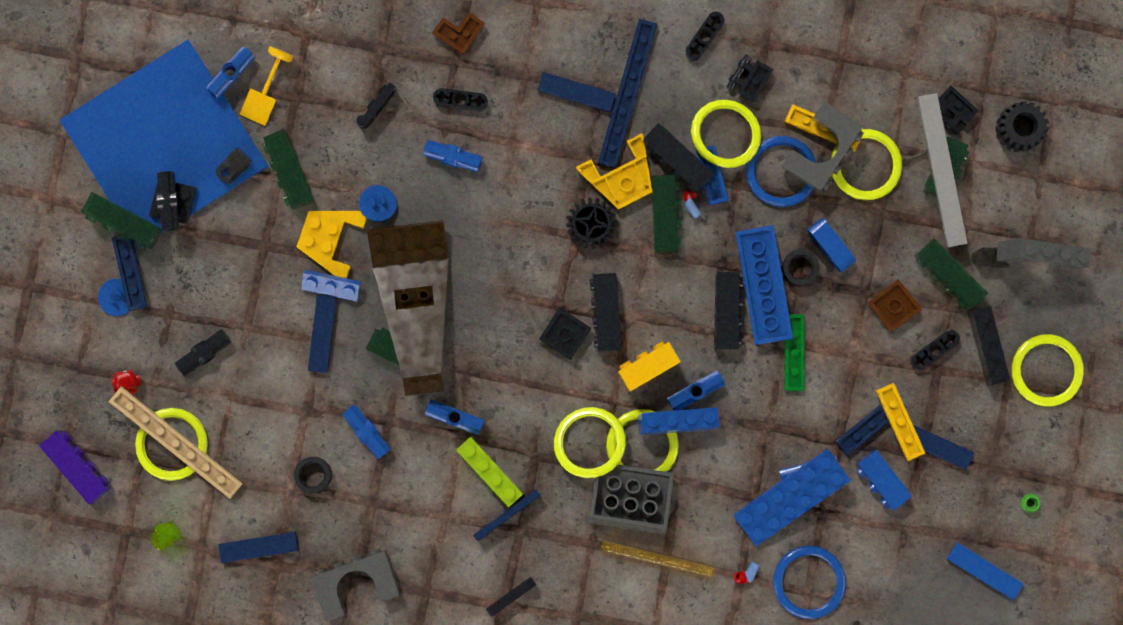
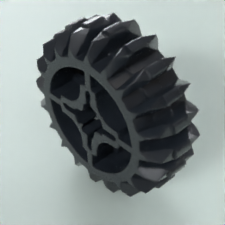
[566,198,617,249]

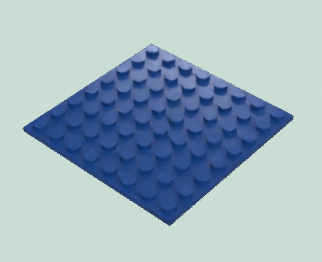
[59,39,269,248]

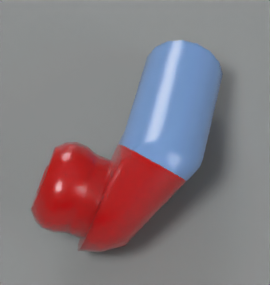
[683,190,701,218]
[733,562,760,584]

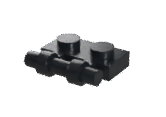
[726,54,774,103]
[938,85,979,135]

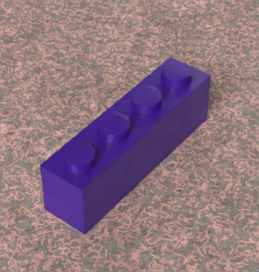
[39,430,111,504]

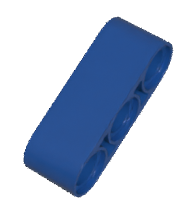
[807,218,856,273]

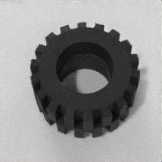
[996,101,1049,152]

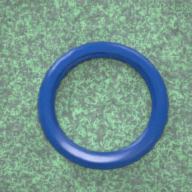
[746,136,817,207]
[773,545,846,619]

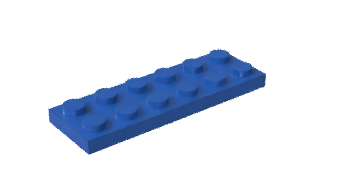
[736,225,794,345]
[733,448,851,546]

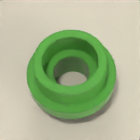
[1021,494,1041,513]

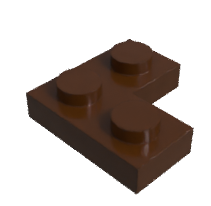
[432,12,485,55]

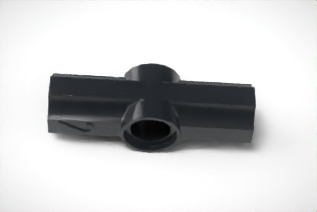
[157,171,180,231]
[175,329,232,376]

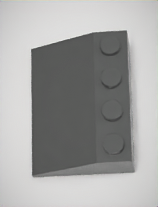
[588,462,674,535]

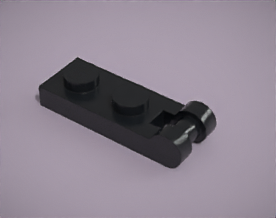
[356,82,397,129]

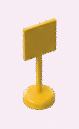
[240,46,294,126]

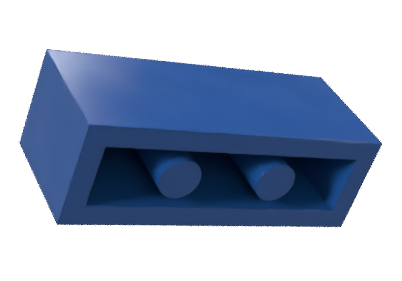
[856,450,912,510]

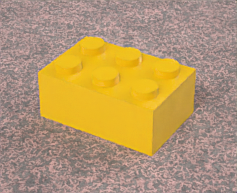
[617,341,681,392]

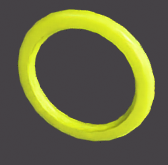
[691,100,762,168]
[831,129,903,200]
[1011,334,1084,407]
[554,407,626,478]
[135,408,208,481]
[606,409,679,472]

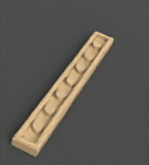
[108,386,243,499]

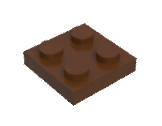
[867,279,922,333]

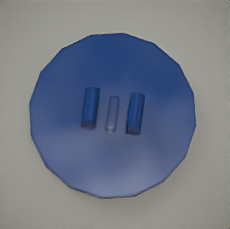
[359,185,397,222]
[98,278,129,316]

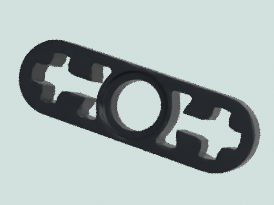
[685,11,724,61]
[433,88,488,111]
[910,330,960,370]
[485,577,537,617]

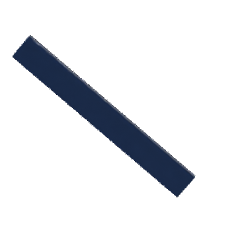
[598,19,657,169]

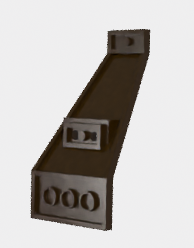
[367,220,449,396]

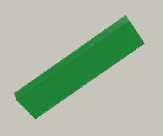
[784,314,804,391]

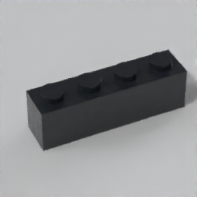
[643,123,716,193]
[714,272,743,350]
[590,273,622,352]
[967,306,1011,386]

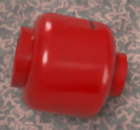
[111,369,141,394]

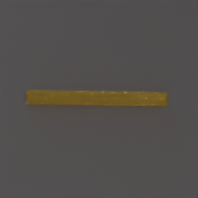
[601,541,714,577]

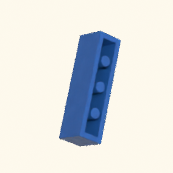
[638,407,720,436]

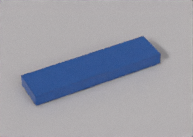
[946,542,1024,600]

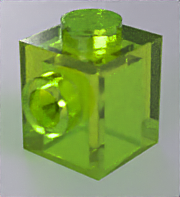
[150,521,184,551]

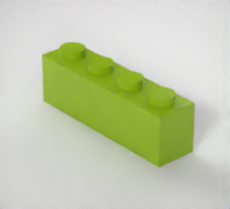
[457,437,523,507]

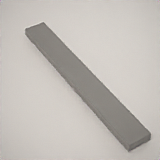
[917,93,968,248]

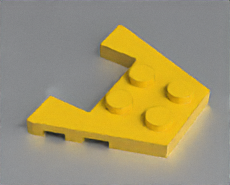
[576,133,652,210]
[296,211,367,278]

